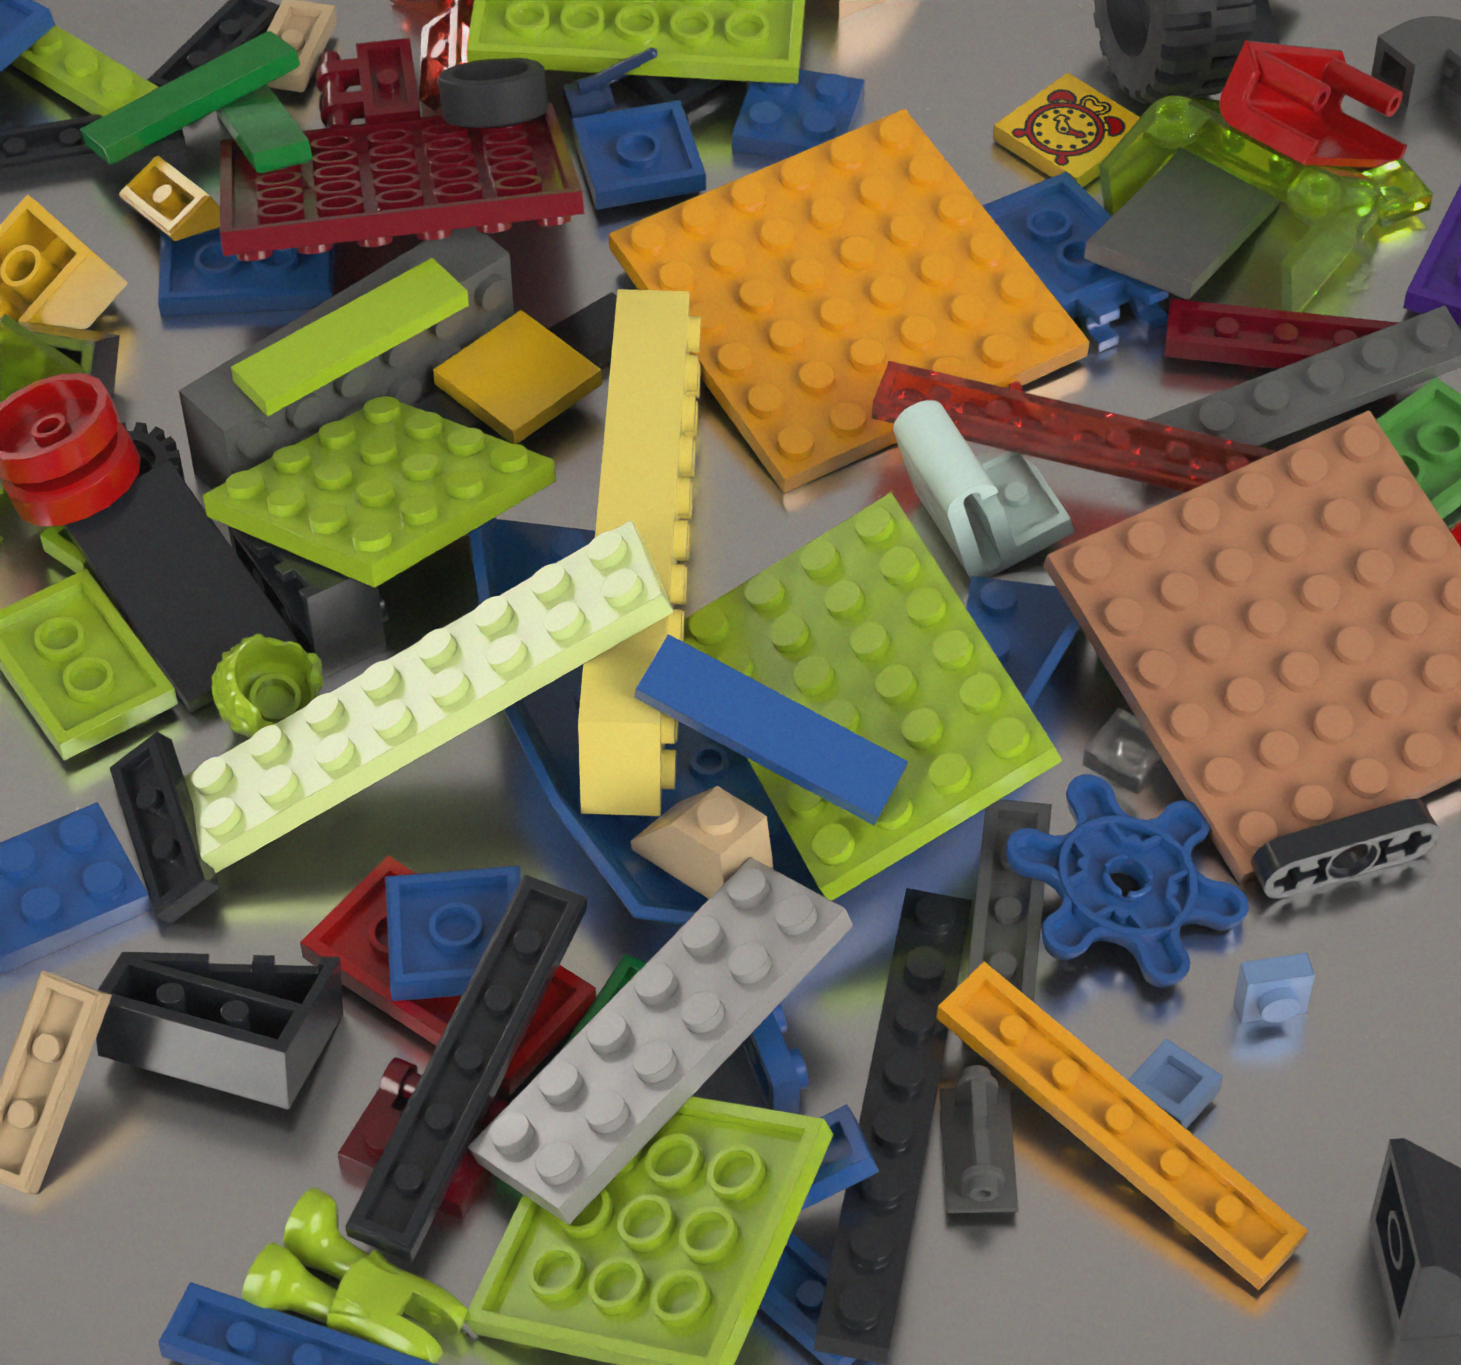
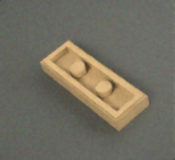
[0,970,112,1194]

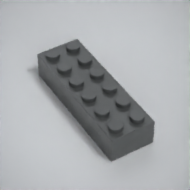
[179,227,514,490]

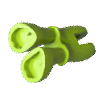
[242,1187,468,1364]

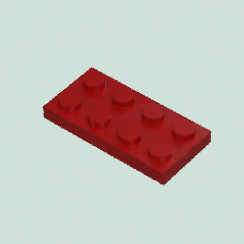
[300,855,596,1095]

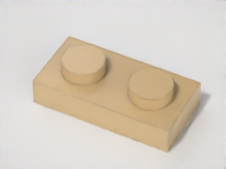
[267,0,337,92]

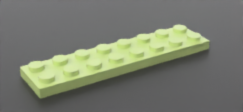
[184,520,674,873]

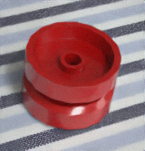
[0,373,141,526]

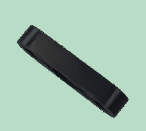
[1251,799,1440,899]

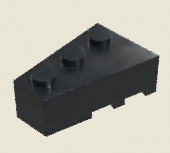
[228,526,389,679]
[96,952,343,1110]

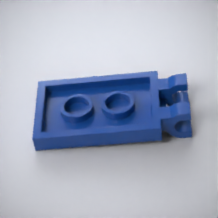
[982,172,1169,352]

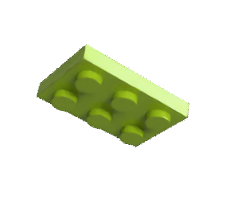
[0,569,178,761]

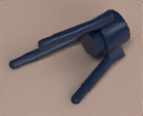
[561,48,689,122]

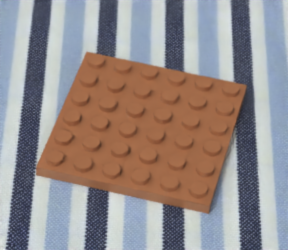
[1044,410,1461,885]

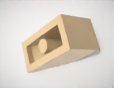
[631,786,774,899]

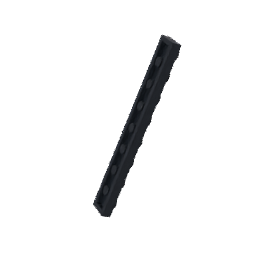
[814,888,972,1365]

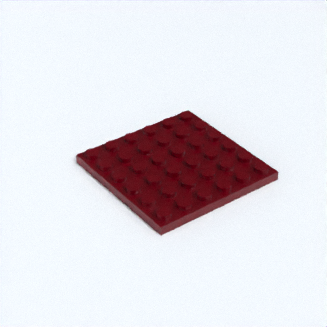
[220,102,585,261]

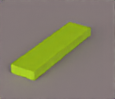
[231,258,469,417]

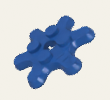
[1006,774,1249,988]

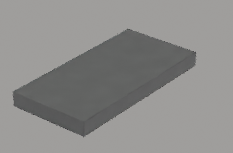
[1084,147,1285,299]

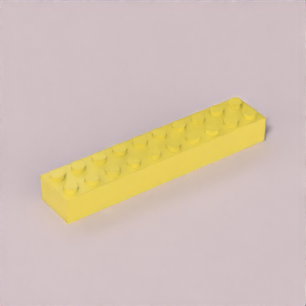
[578,289,701,816]

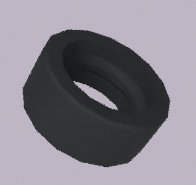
[438,58,548,128]

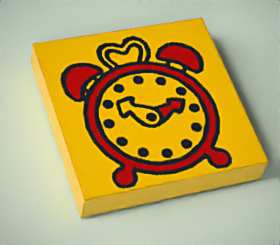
[993,72,1151,187]

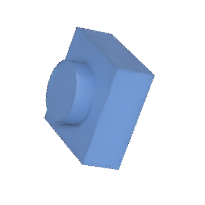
[1234,952,1315,1023]
[1128,1038,1223,1129]

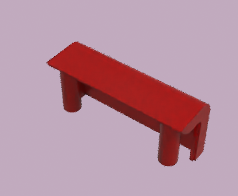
[1220,40,1407,168]

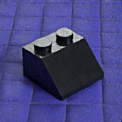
[1371,1138,1461,1340]

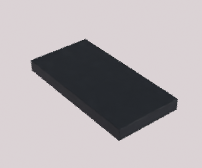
[63,460,298,712]

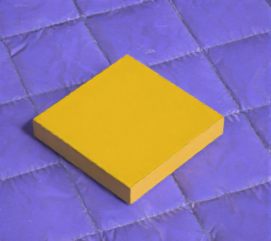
[433,310,602,444]

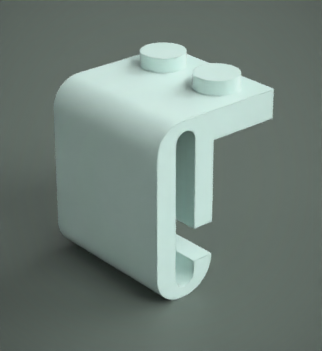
[893,400,1075,578]

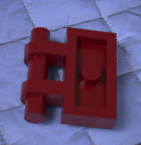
[315,38,421,128]

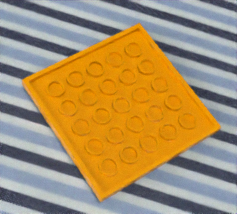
[609,109,1090,493]

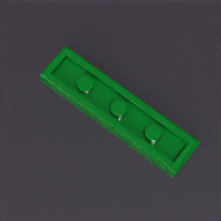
[80,30,301,165]
[216,84,313,174]

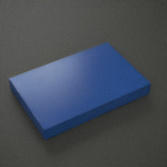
[158,227,334,317]

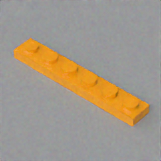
[936,961,1308,1290]

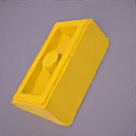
[118,156,220,241]

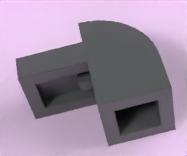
[1371,16,1461,107]

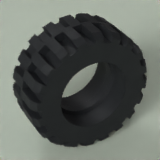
[1093,0,1256,104]

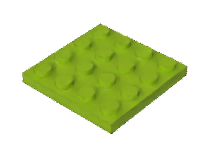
[203,396,556,588]
[463,1096,833,1365]

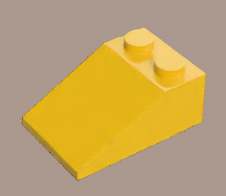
[0,194,128,329]

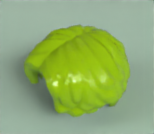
[211,633,323,738]

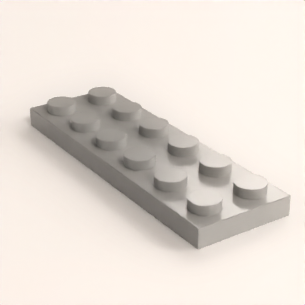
[467,857,853,1225]

